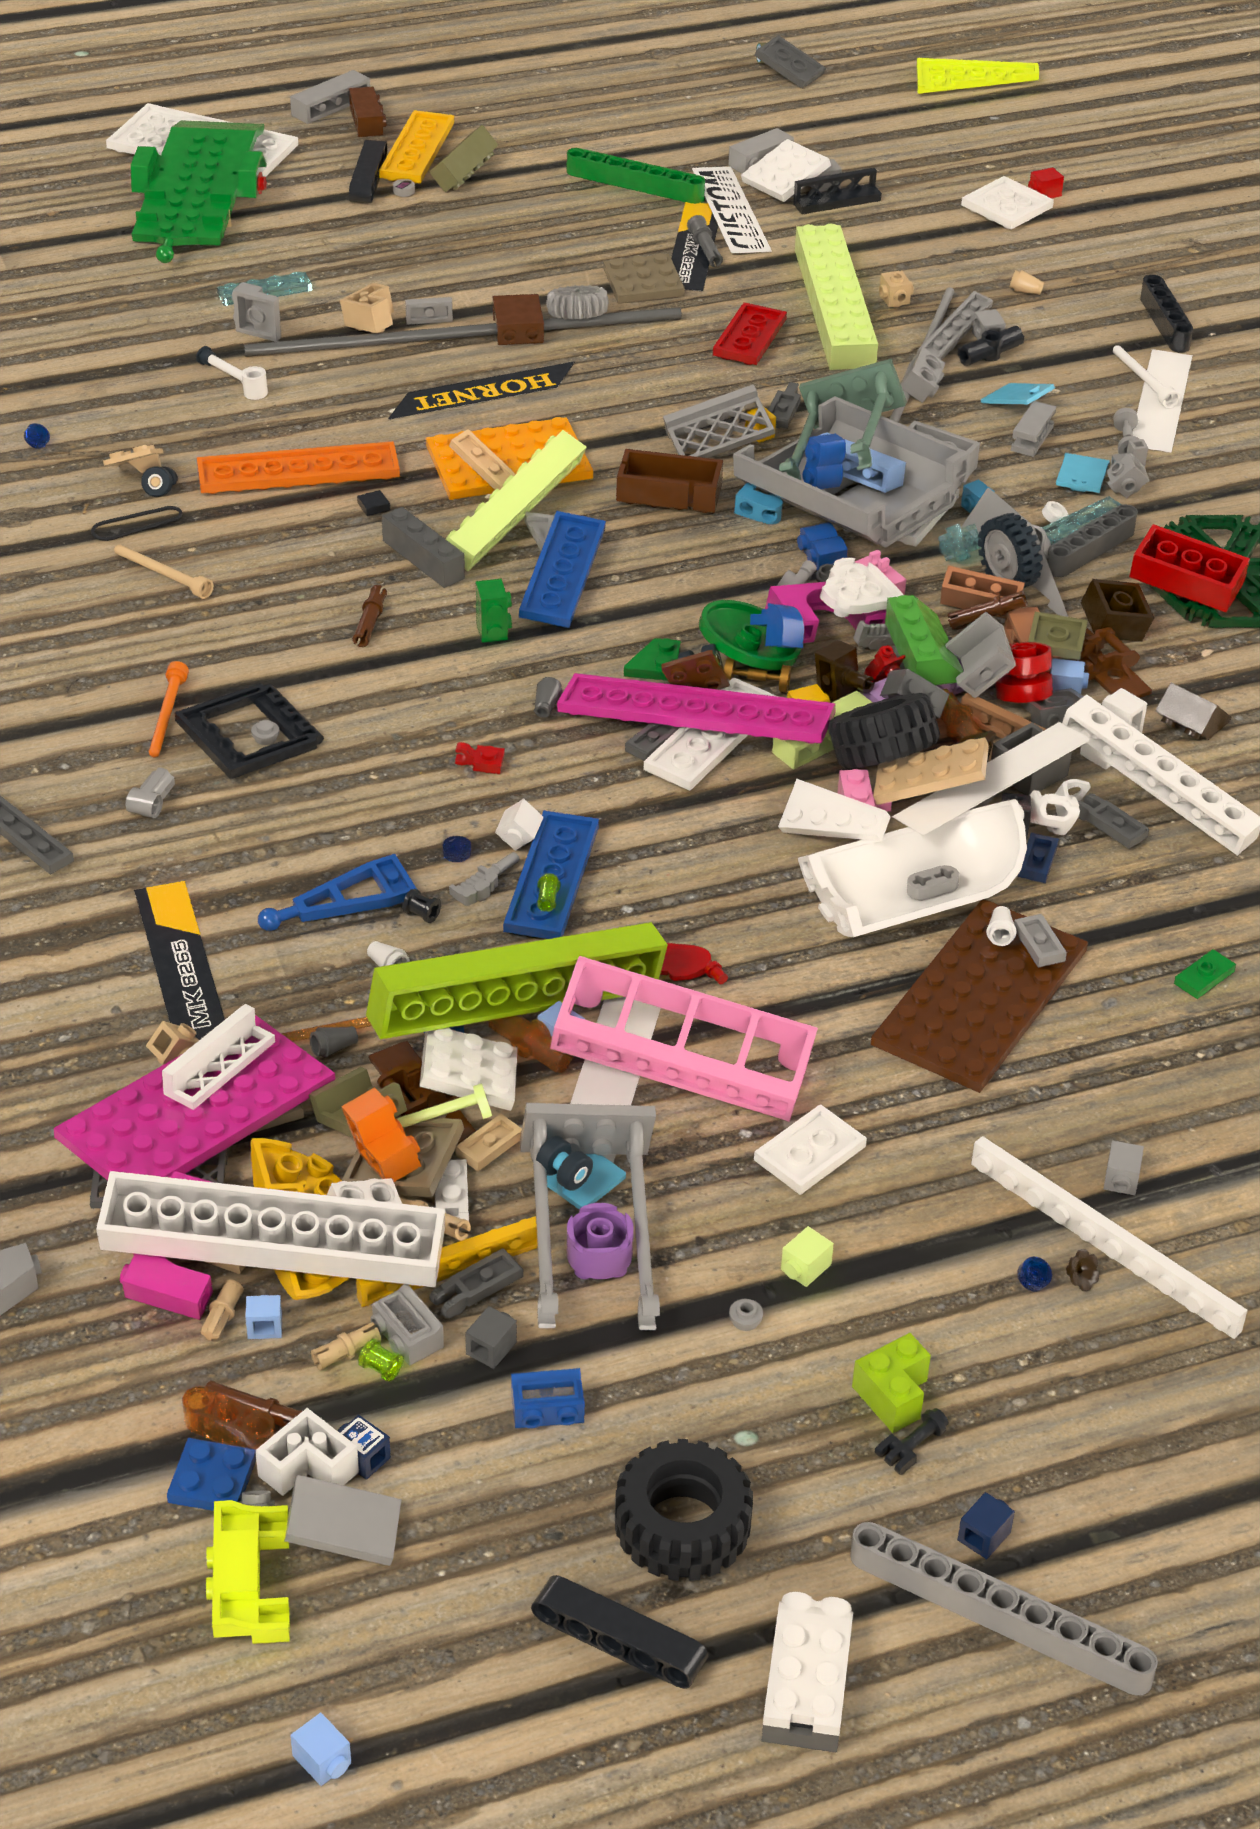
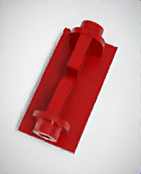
[864,645,906,683]

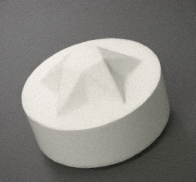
[1042,501,1068,525]

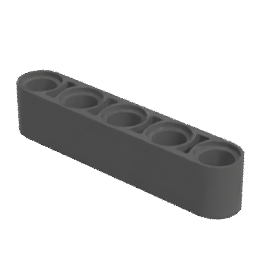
[1047,504,1138,577]

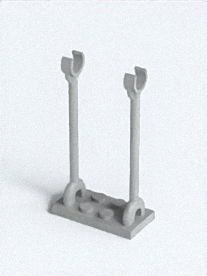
[520,1103,660,1330]

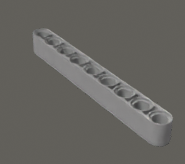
[850,1522,1158,1696]

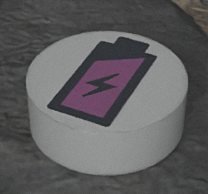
[393,179,415,197]

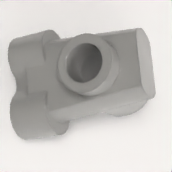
[777,560,817,586]

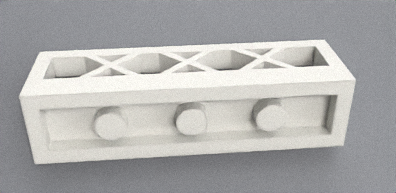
[162,1004,275,1110]

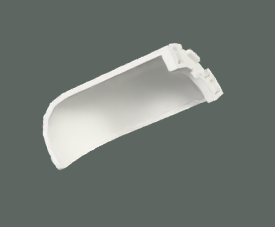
[798,799,1027,937]

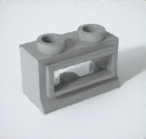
[370,1284,444,1366]

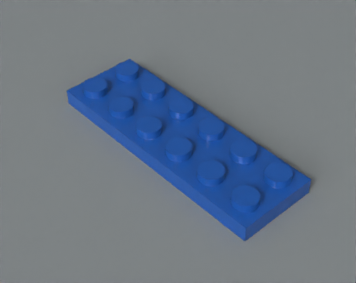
[519,511,606,628]
[503,810,599,939]

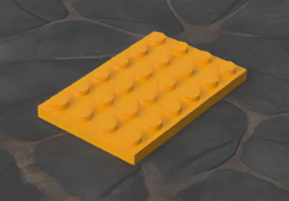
[426,417,593,500]

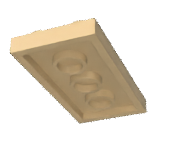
[873,737,989,805]

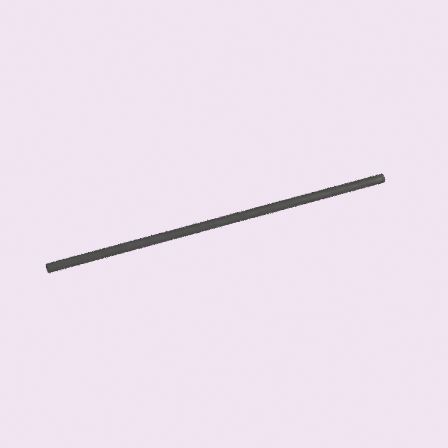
[244,307,682,356]

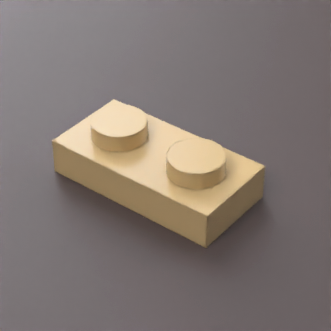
[455,1113,522,1172]

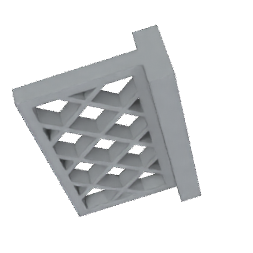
[663,384,775,458]

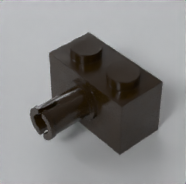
[814,640,875,703]

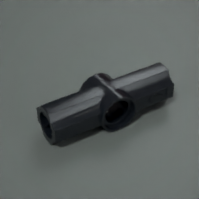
[957,326,1024,366]

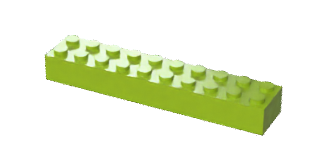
[366,922,668,1040]

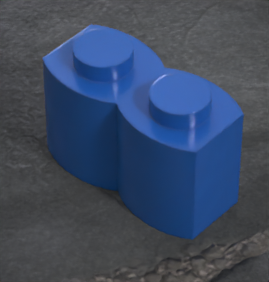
[802,433,846,489]
[797,522,848,570]

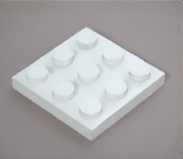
[741,139,831,202]
[961,176,1054,229]
[420,1028,517,1111]

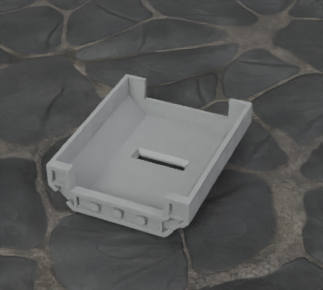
[733,396,970,548]

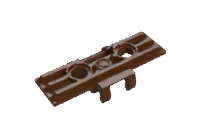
[1067,627,1152,698]
[368,1041,476,1145]

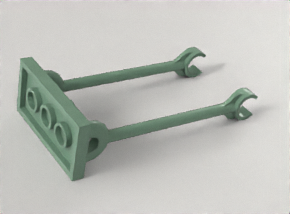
[779,358,907,480]

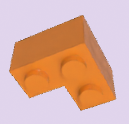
[341,1087,421,1182]

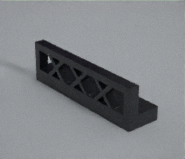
[793,168,882,215]

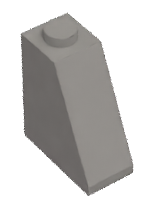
[0,1243,42,1316]

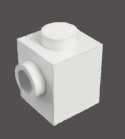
[495,798,543,851]

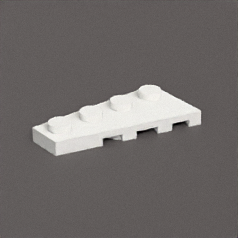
[778,779,890,841]

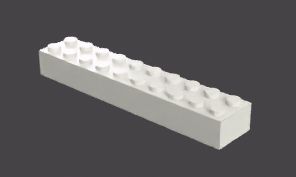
[96,1171,445,1288]

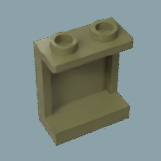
[309,1067,407,1138]

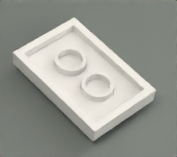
[754,1104,867,1195]

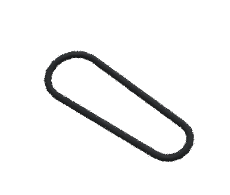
[91,506,183,541]

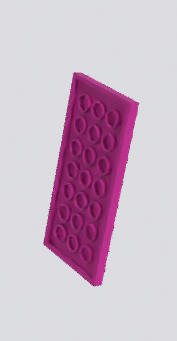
[53,1015,335,1181]

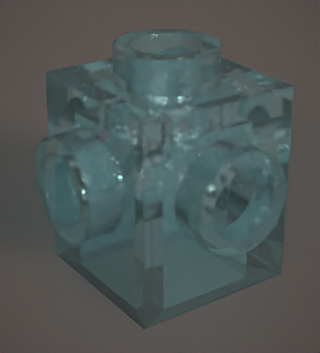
[938,524,981,562]

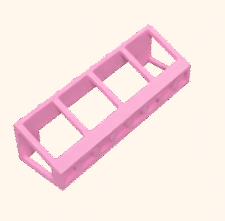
[550,956,818,1122]

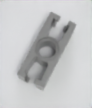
[1011,401,1056,457]

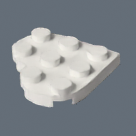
[820,558,904,617]

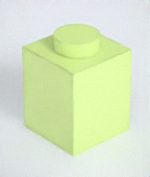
[781,1226,834,1287]

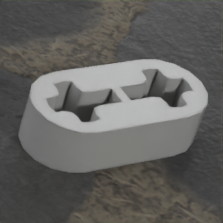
[907,865,959,900]

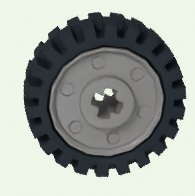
[978,513,1043,588]

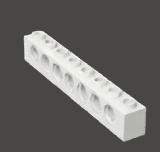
[1062,694,1260,856]

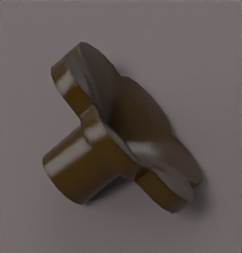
[1066,1249,1099,1291]

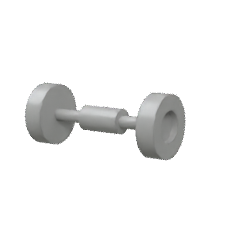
[1113,408,1139,454]

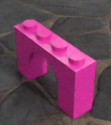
[765,582,886,643]
[120,1171,214,1320]

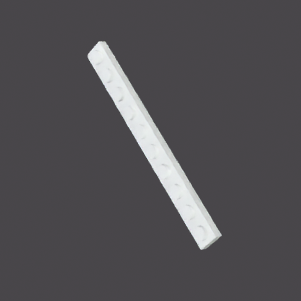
[971,1136,1247,1339]

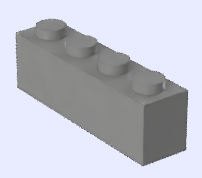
[290,70,370,124]

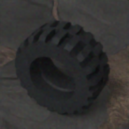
[828,693,940,769]
[615,1439,753,1581]

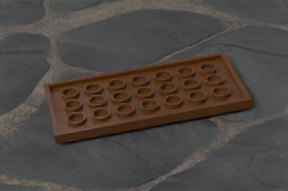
[871,899,1088,1093]

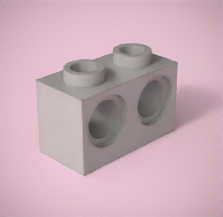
[901,347,945,403]

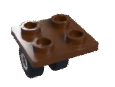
[661,644,730,690]

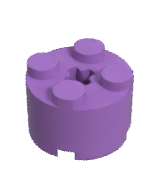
[567,1203,634,1279]

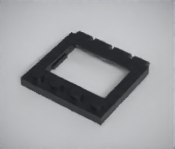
[175,683,324,779]

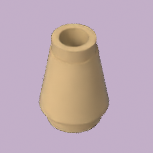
[1009,270,1045,295]

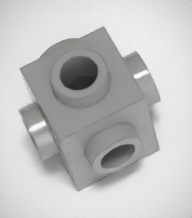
[1107,453,1150,499]

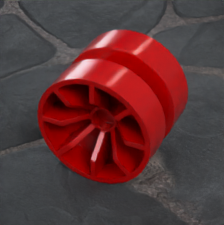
[995,642,1053,703]

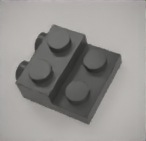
[1021,688,1084,729]

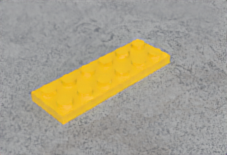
[379,110,454,184]

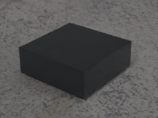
[357,490,390,516]

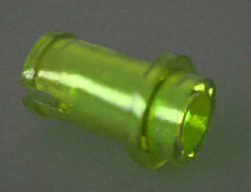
[537,873,561,912]

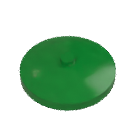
[698,600,802,670]

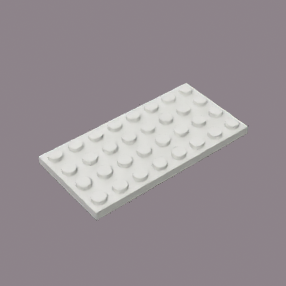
[106,103,298,177]

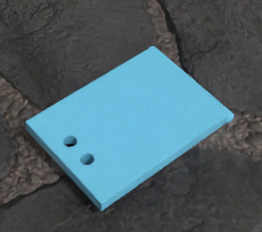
[981,383,1055,405]
[1056,453,1110,493]

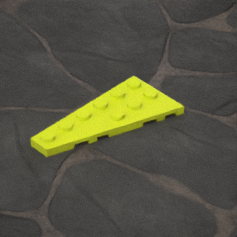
[916,58,1039,94]

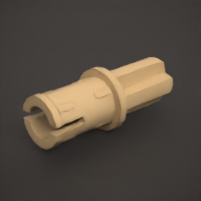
[201,1279,244,1341]

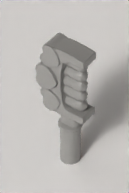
[853,621,894,650]
[449,852,520,906]

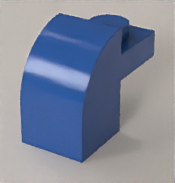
[750,603,804,648]

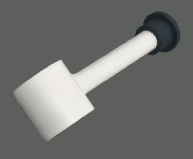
[196,346,268,400]

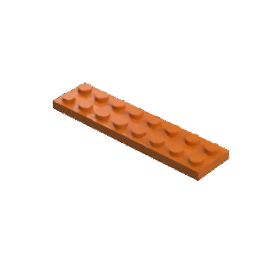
[197,441,400,494]

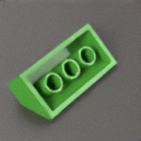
[885,595,963,685]

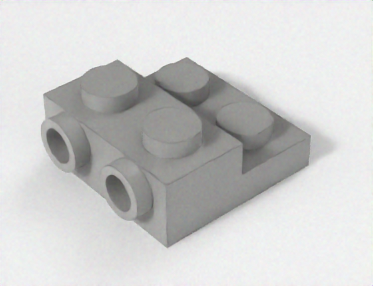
[232,282,281,342]

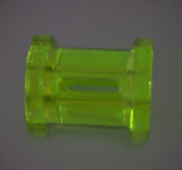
[358,1339,404,1382]

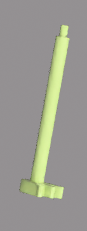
[396,1083,492,1128]

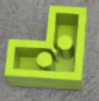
[852,1333,931,1433]

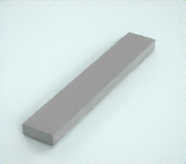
[917,291,994,360]

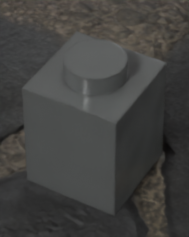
[465,1306,517,1369]

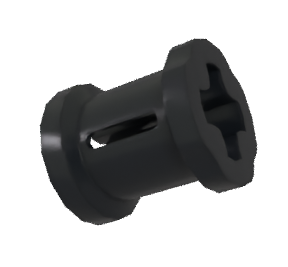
[402,889,442,923]

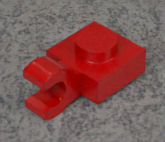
[455,742,505,774]

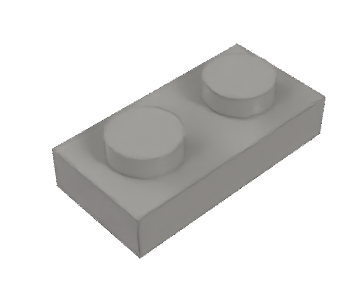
[405,297,453,325]
[1014,914,1067,967]

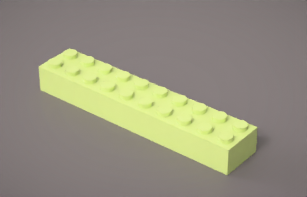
[795,224,878,370]

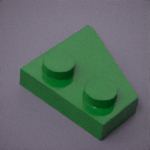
[623,638,681,681]

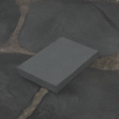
[754,35,826,89]

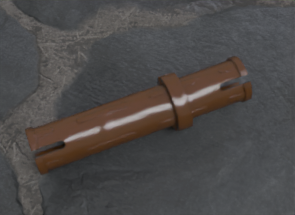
[352,585,387,647]
[947,590,1028,629]
[203,1380,303,1427]

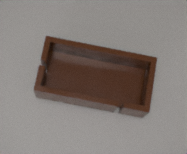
[616,449,723,513]

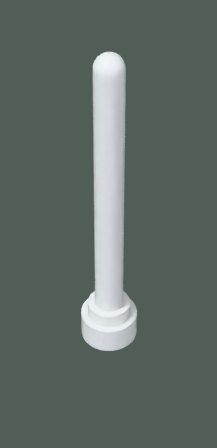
[1113,346,1180,408]

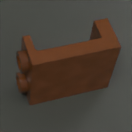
[492,294,544,345]

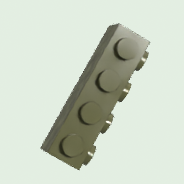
[429,124,498,192]

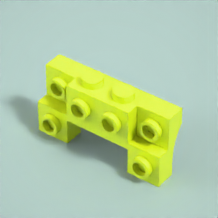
[206,1500,290,1644]

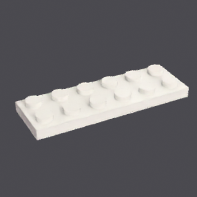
[643,678,778,791]

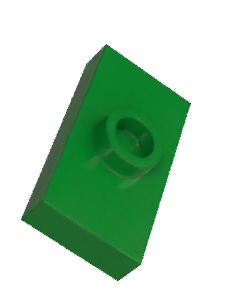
[1174,949,1236,999]

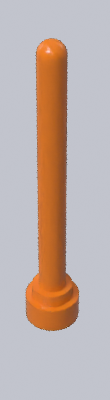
[149,661,189,758]

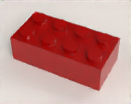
[1129,524,1250,613]

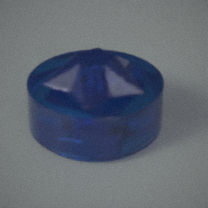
[24,423,50,449]
[442,836,471,862]
[1017,1256,1052,1292]

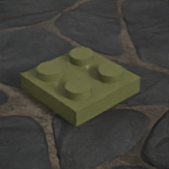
[1028,611,1088,660]

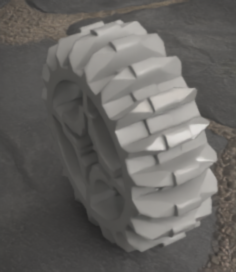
[546,285,609,320]

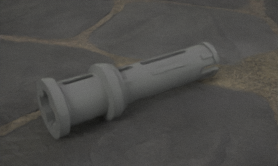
[687,215,723,267]

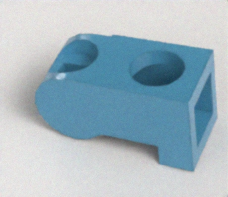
[734,483,783,524]

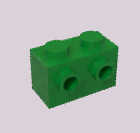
[475,578,512,643]

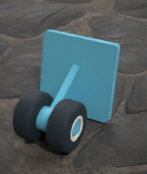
[536,1136,626,1209]

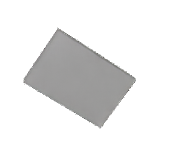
[284,1475,402,1566]

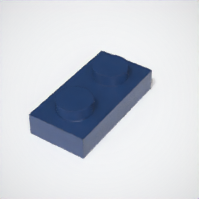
[1017,833,1059,883]

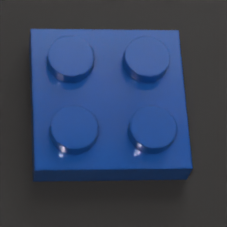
[167,1438,256,1511]

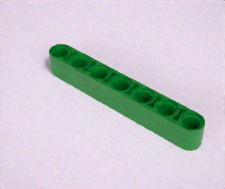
[566,148,705,204]

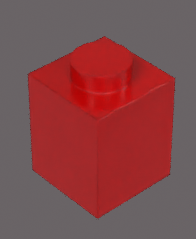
[1028,167,1064,199]

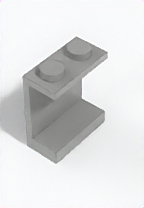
[945,612,1016,698]

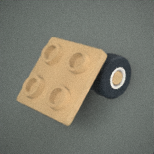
[103,445,178,497]

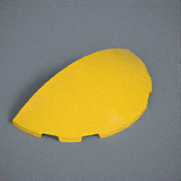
[251,1138,350,1300]

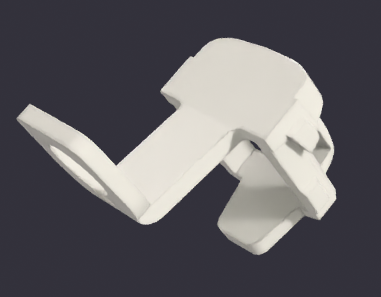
[1029,779,1091,835]

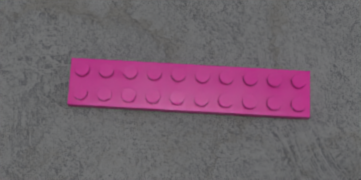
[557,673,836,743]

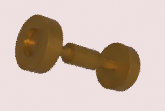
[724,657,791,693]

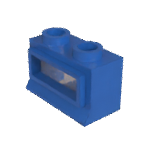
[511,1368,585,1429]

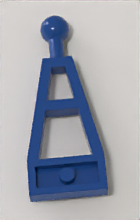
[258,854,417,931]

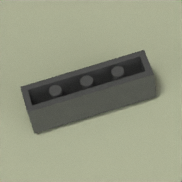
[382,507,465,588]

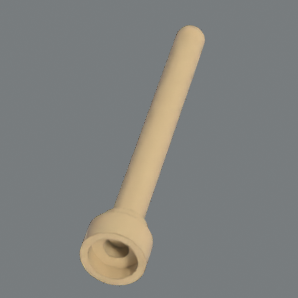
[114,544,214,599]

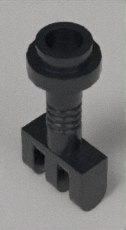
[874,1408,949,1475]

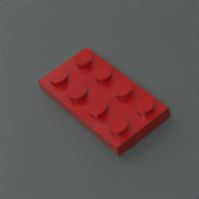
[713,302,787,365]

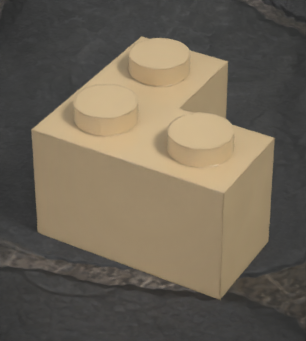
[340,283,394,334]

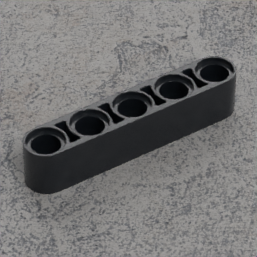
[349,140,388,203]
[1140,275,1193,353]
[531,1575,709,1689]

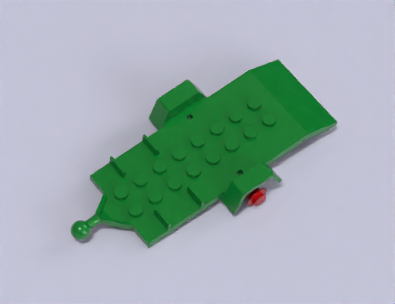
[131,120,267,263]

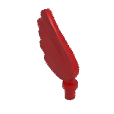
[660,943,728,985]

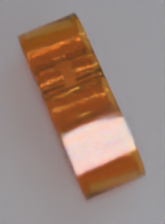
[182,1386,275,1449]

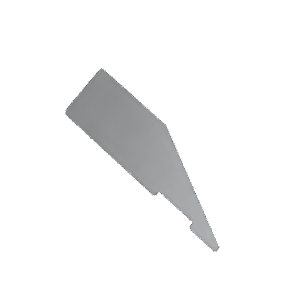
[962,488,1068,617]

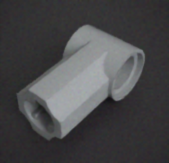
[126,767,175,819]

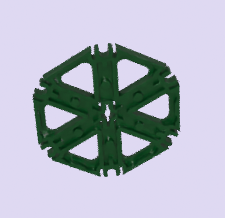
[1148,515,1260,628]

